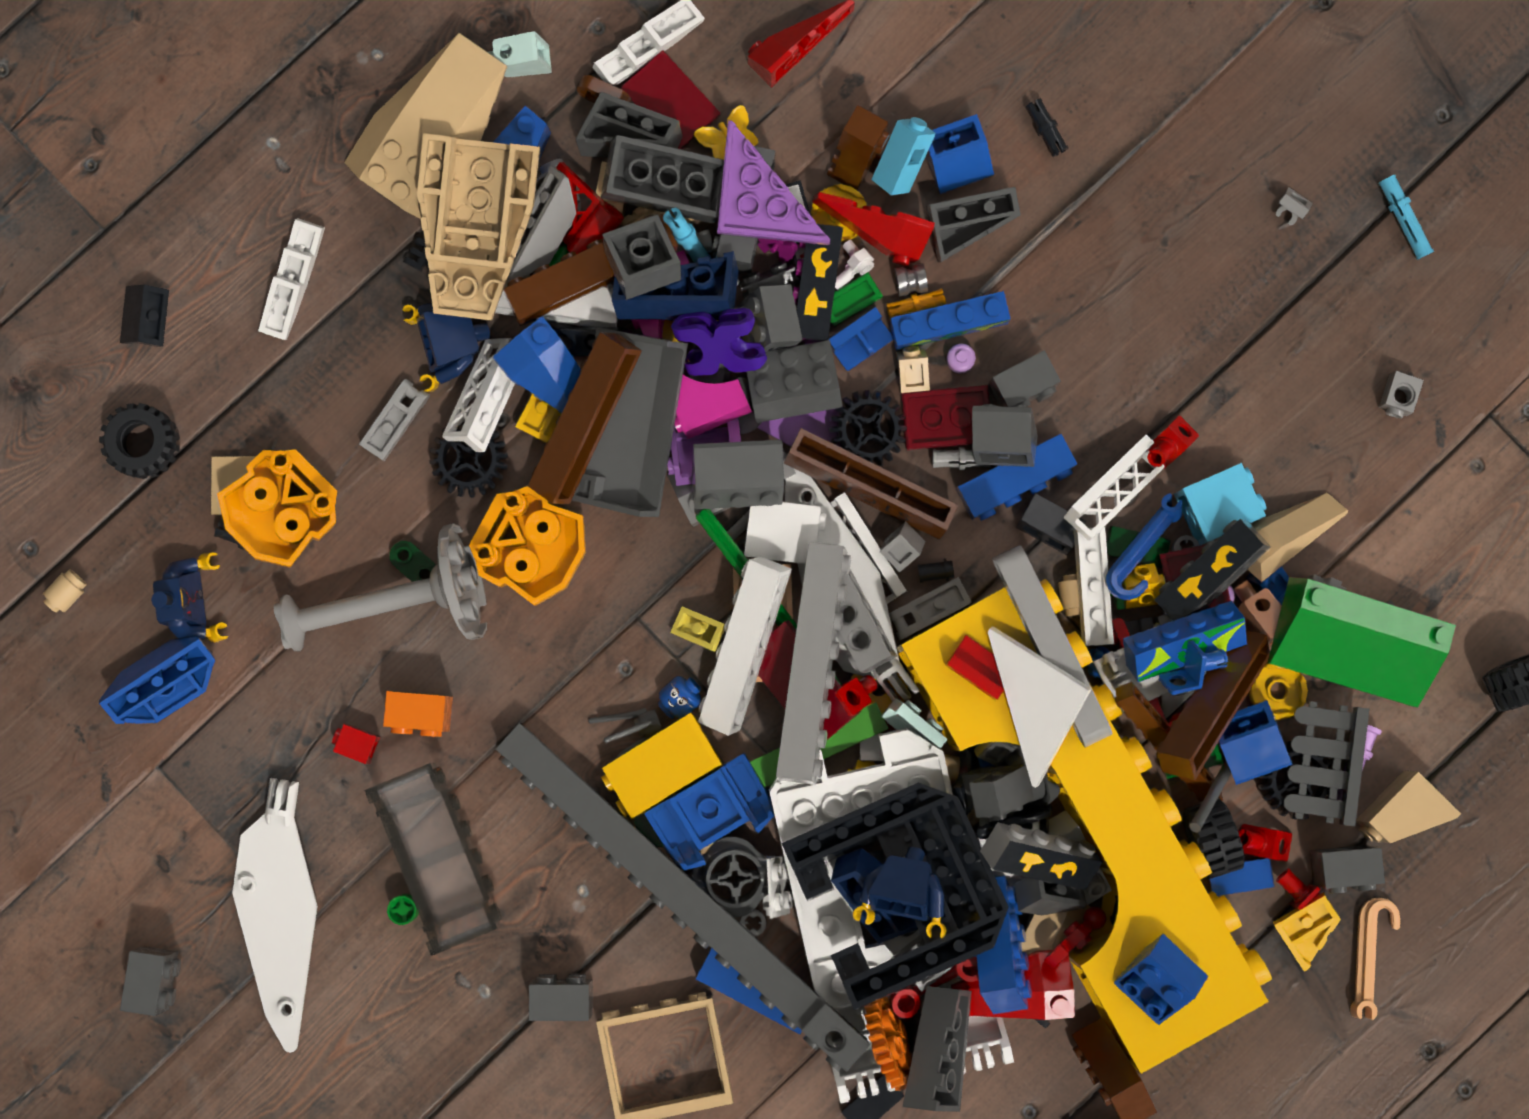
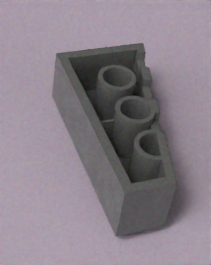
[902,986,972,1112]

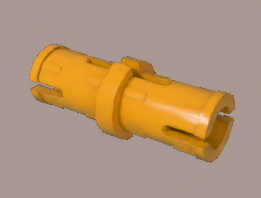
[886,288,946,319]

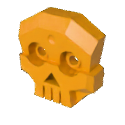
[217,449,337,568]
[469,486,586,606]

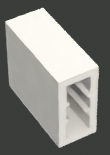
[744,502,826,564]

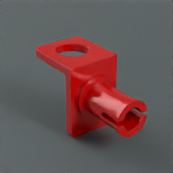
[1147,416,1199,469]
[835,675,877,717]
[1238,824,1292,862]
[1276,868,1321,910]

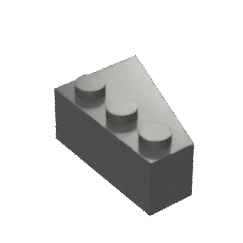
[576,92,683,158]
[927,187,1021,262]

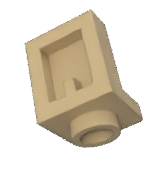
[896,346,930,393]

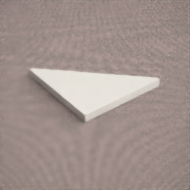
[988,626,1092,788]

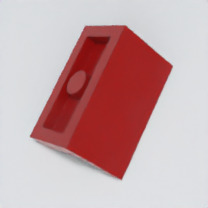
[945,635,1004,700]

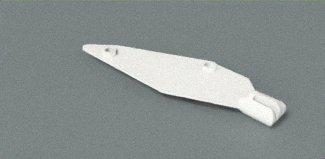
[785,469,920,702]
[232,778,318,1053]

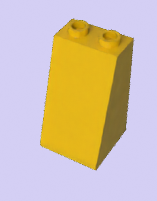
[601,713,723,820]

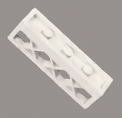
[442,338,515,452]
[1064,435,1165,541]
[830,492,907,604]
[1074,527,1114,646]

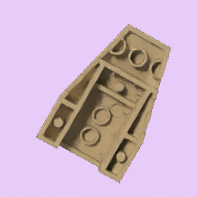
[344,33,507,219]
[417,133,540,320]

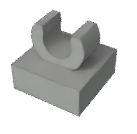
[1276,187,1312,226]

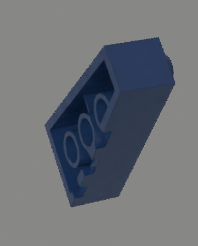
[611,251,739,320]

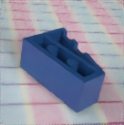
[493,106,551,161]

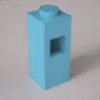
[871,117,936,195]

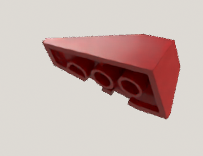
[747,0,855,88]
[812,192,935,266]
[951,950,1075,1020]

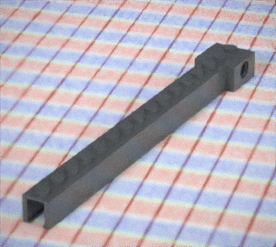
[496,723,871,1072]

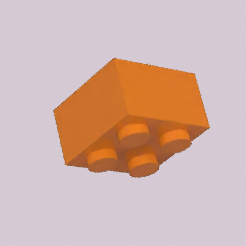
[383,691,453,737]

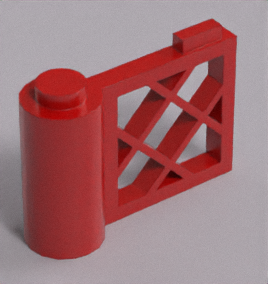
[556,162,624,254]

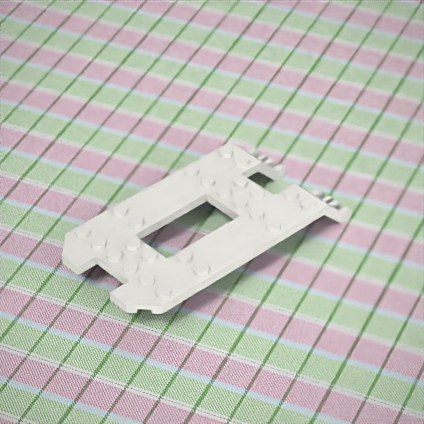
[769,728,1014,1103]

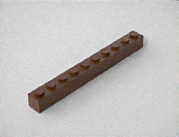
[1114,681,1223,802]

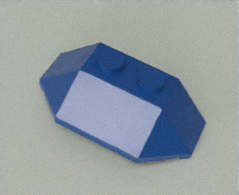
[99,637,215,724]

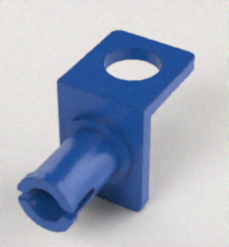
[1158,640,1228,695]

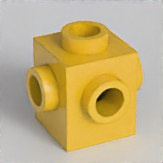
[1122,563,1165,609]

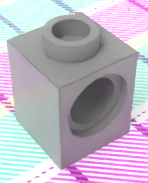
[1379,371,1424,419]
[880,521,926,572]

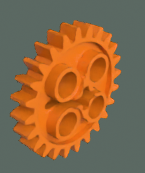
[864,996,912,1091]

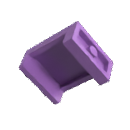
[668,418,741,486]

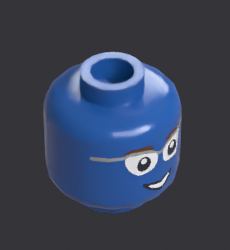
[658,676,702,719]

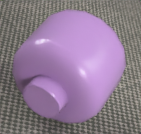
[946,343,976,374]

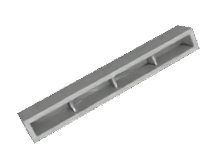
[776,542,851,785]

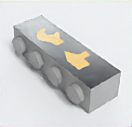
[980,823,1103,890]

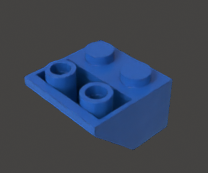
[926,114,994,194]
[1219,700,1293,785]
[1114,934,1208,1025]

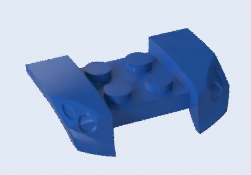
[644,753,774,870]

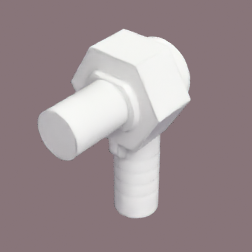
[835,240,874,290]

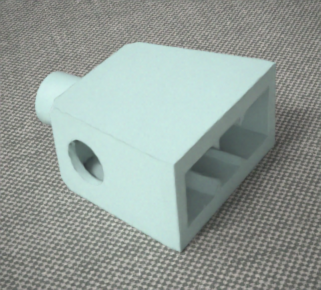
[488,31,552,77]

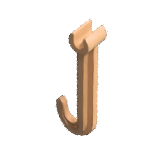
[1350,897,1400,1020]

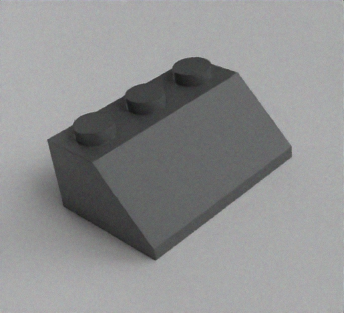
[691,440,784,509]

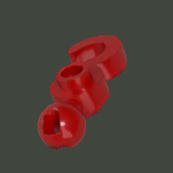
[1043,906,1106,969]

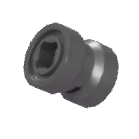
[894,263,928,297]

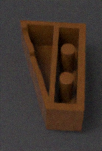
[827,105,890,190]
[1072,1018,1157,1119]

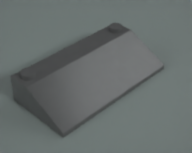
[572,327,688,517]

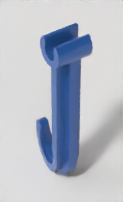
[1106,493,1182,600]

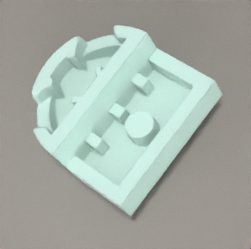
[881,698,948,748]

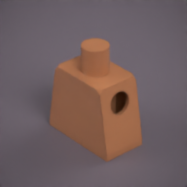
[1234,580,1282,646]

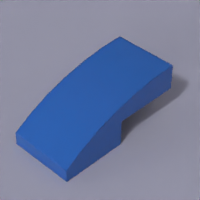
[1210,858,1275,896]

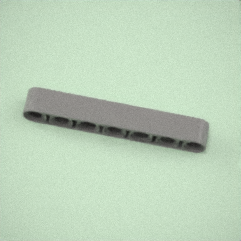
[992,545,1113,748]

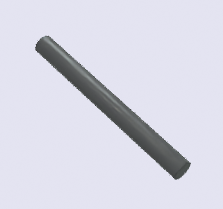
[1189,759,1231,832]

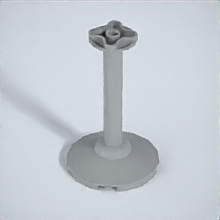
[273,524,487,652]

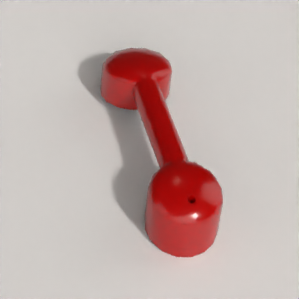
[889,956,979,1018]

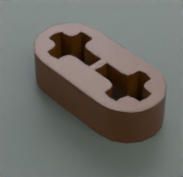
[576,75,632,103]

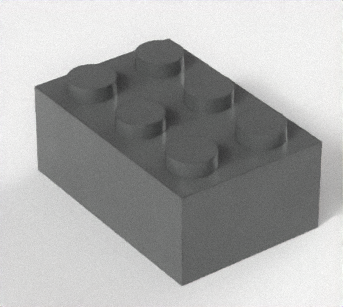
[747,340,842,423]

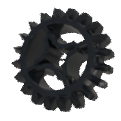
[828,390,907,466]
[429,421,508,498]
[1258,741,1333,820]

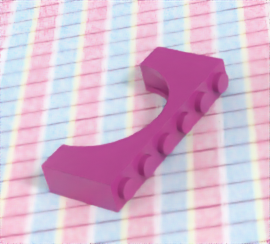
[631,250,752,439]

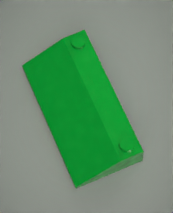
[1267,577,1456,708]

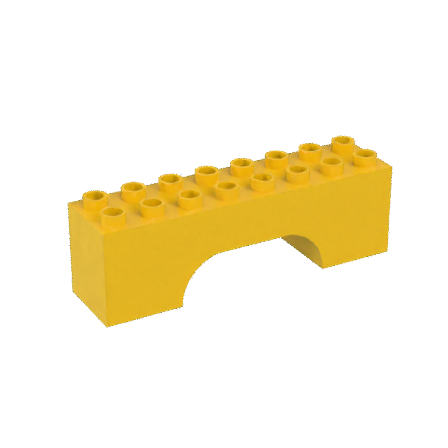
[897,579,1272,1074]

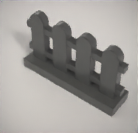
[1283,701,1370,827]

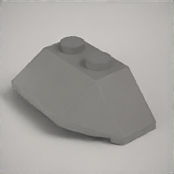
[508,166,577,280]

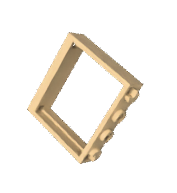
[596,992,734,1119]

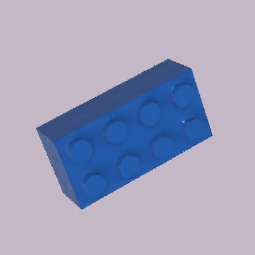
[977,876,1032,1014]

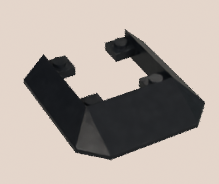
[781,782,1009,1011]

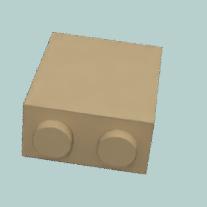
[1356,771,1461,843]

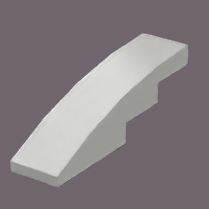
[592,0,705,86]
[258,218,325,340]

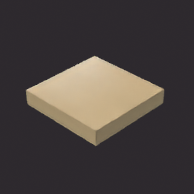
[211,456,267,515]

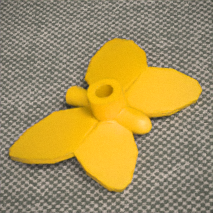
[694,105,758,160]

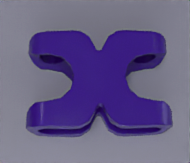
[671,308,767,376]

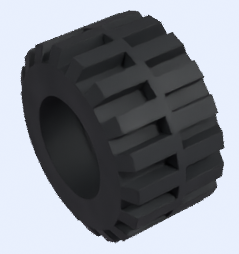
[99,403,180,479]
[1482,654,1529,711]
[1183,798,1244,879]

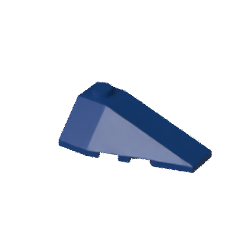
[492,316,581,414]

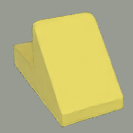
[670,606,725,652]

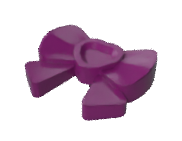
[757,238,798,263]

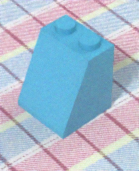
[1174,463,1267,546]

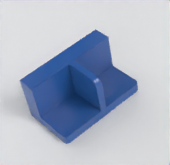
[829,307,893,371]

